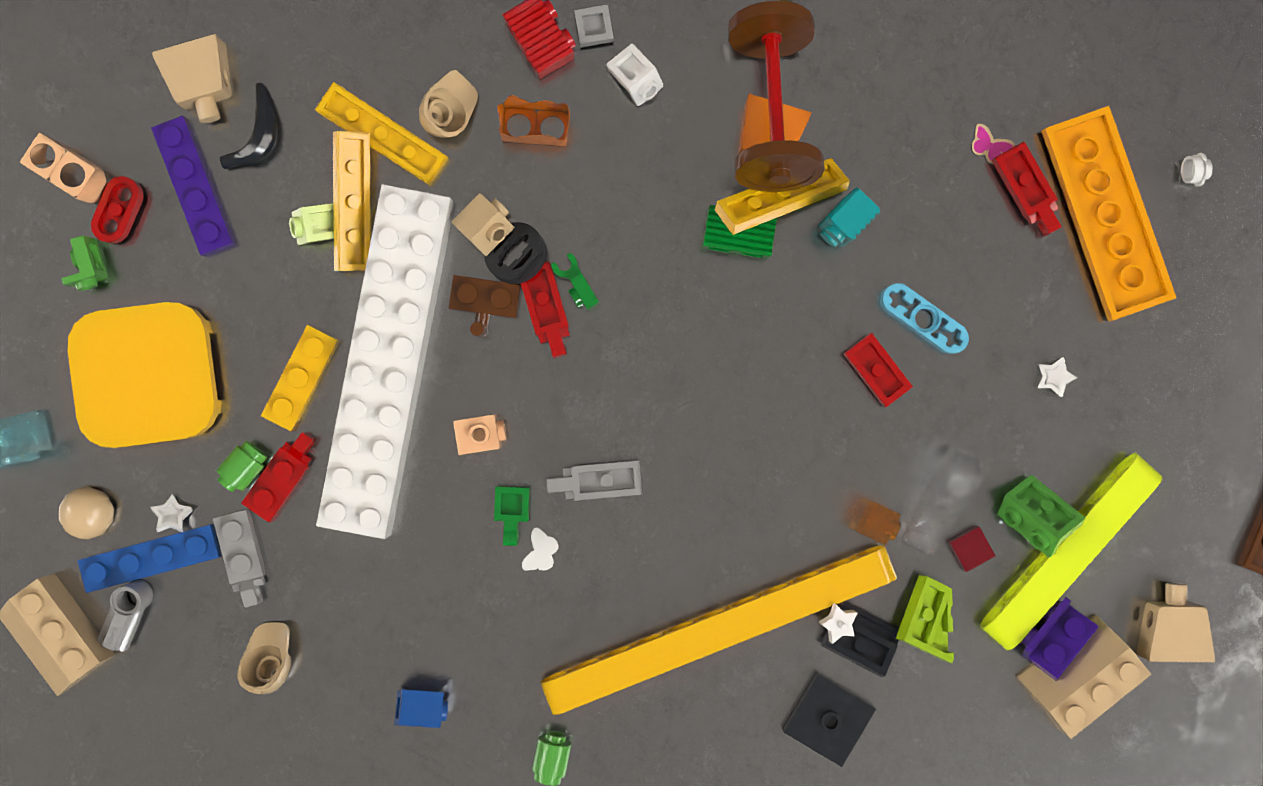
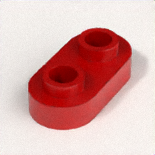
[91,176,144,244]

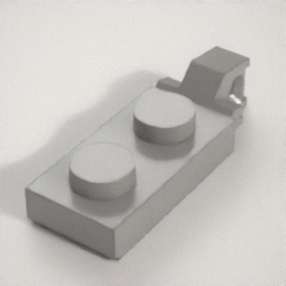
[546,460,642,501]
[213,509,266,608]

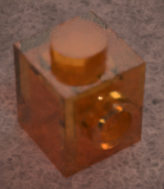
[848,497,901,546]

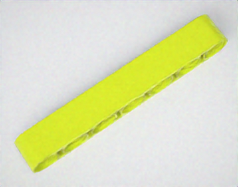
[980,453,1163,650]

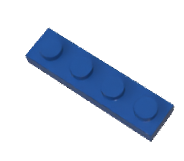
[77,524,222,593]

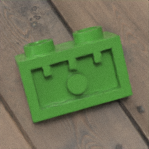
[998,474,1085,557]

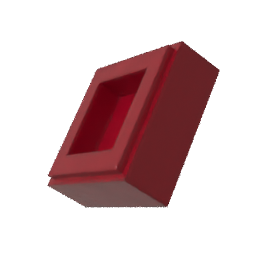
[947,525,996,572]

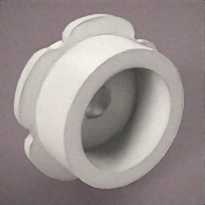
[1181,153,1213,186]

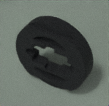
[484,222,546,284]

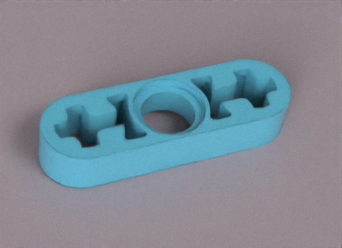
[880,283,969,354]

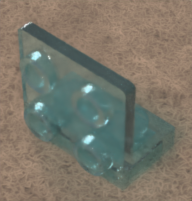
[0,410,52,469]

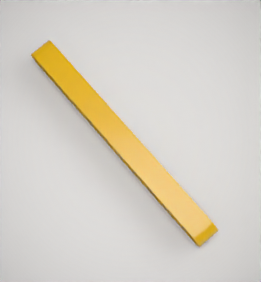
[540,545,897,715]

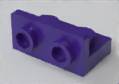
[1022,597,1099,681]

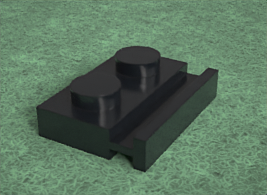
[821,601,899,677]

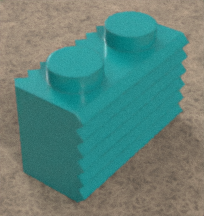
[818,187,880,247]

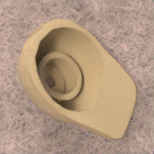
[419,70,478,138]
[237,622,291,694]

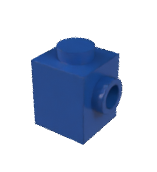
[394,689,448,728]

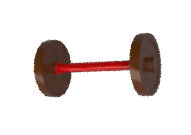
[728,1,825,192]

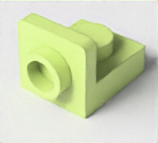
[289,203,334,245]

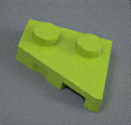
[896,575,954,663]

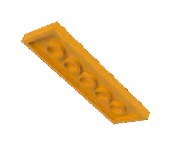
[1041,106,1177,321]

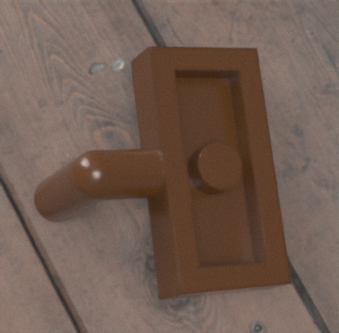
[448,275,521,337]

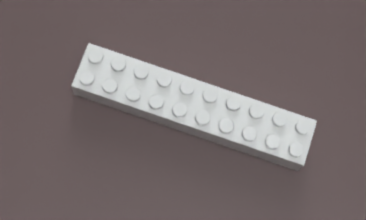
[316,184,455,539]

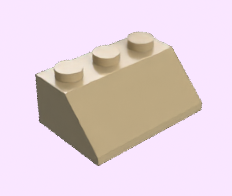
[0,573,115,697]
[1016,614,1152,739]

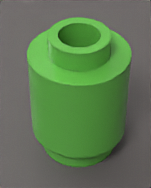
[216,440,268,492]
[532,731,572,786]

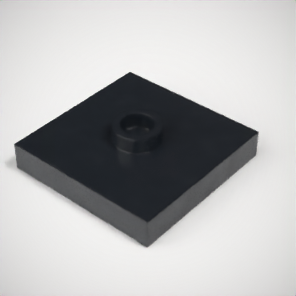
[782,672,876,767]

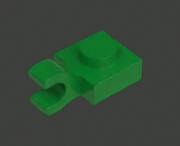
[551,253,600,311]
[494,486,530,546]

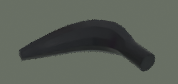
[220,83,278,169]

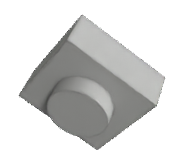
[574,5,614,47]

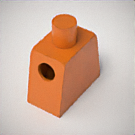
[739,93,812,154]

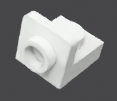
[606,43,663,106]

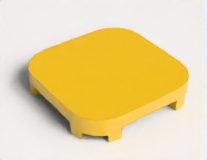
[67,302,222,448]

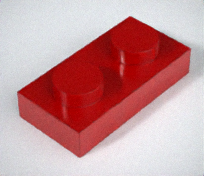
[843,333,913,407]

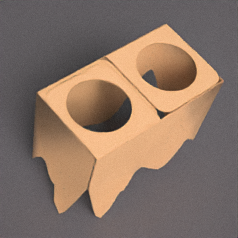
[20,132,108,204]

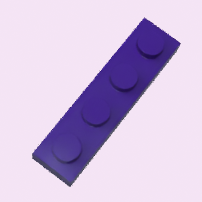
[151,115,236,256]

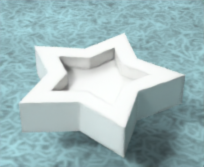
[1038,357,1078,397]
[150,494,193,532]
[819,603,858,644]

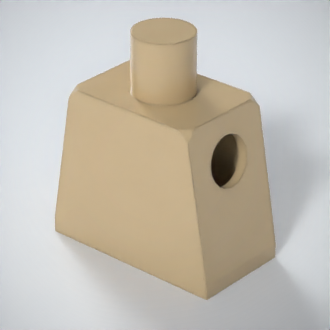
[152,34,232,123]
[1137,583,1215,662]

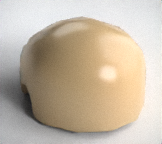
[58,486,114,540]

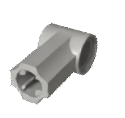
[97,580,153,652]

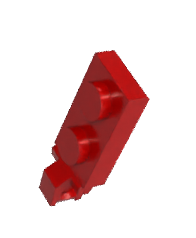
[991,141,1062,236]
[521,261,570,358]
[241,432,317,523]

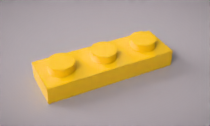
[261,325,340,431]

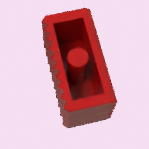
[502,0,576,79]

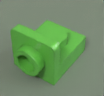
[61,235,109,291]

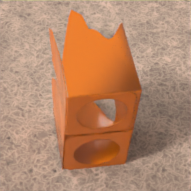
[498,95,570,146]

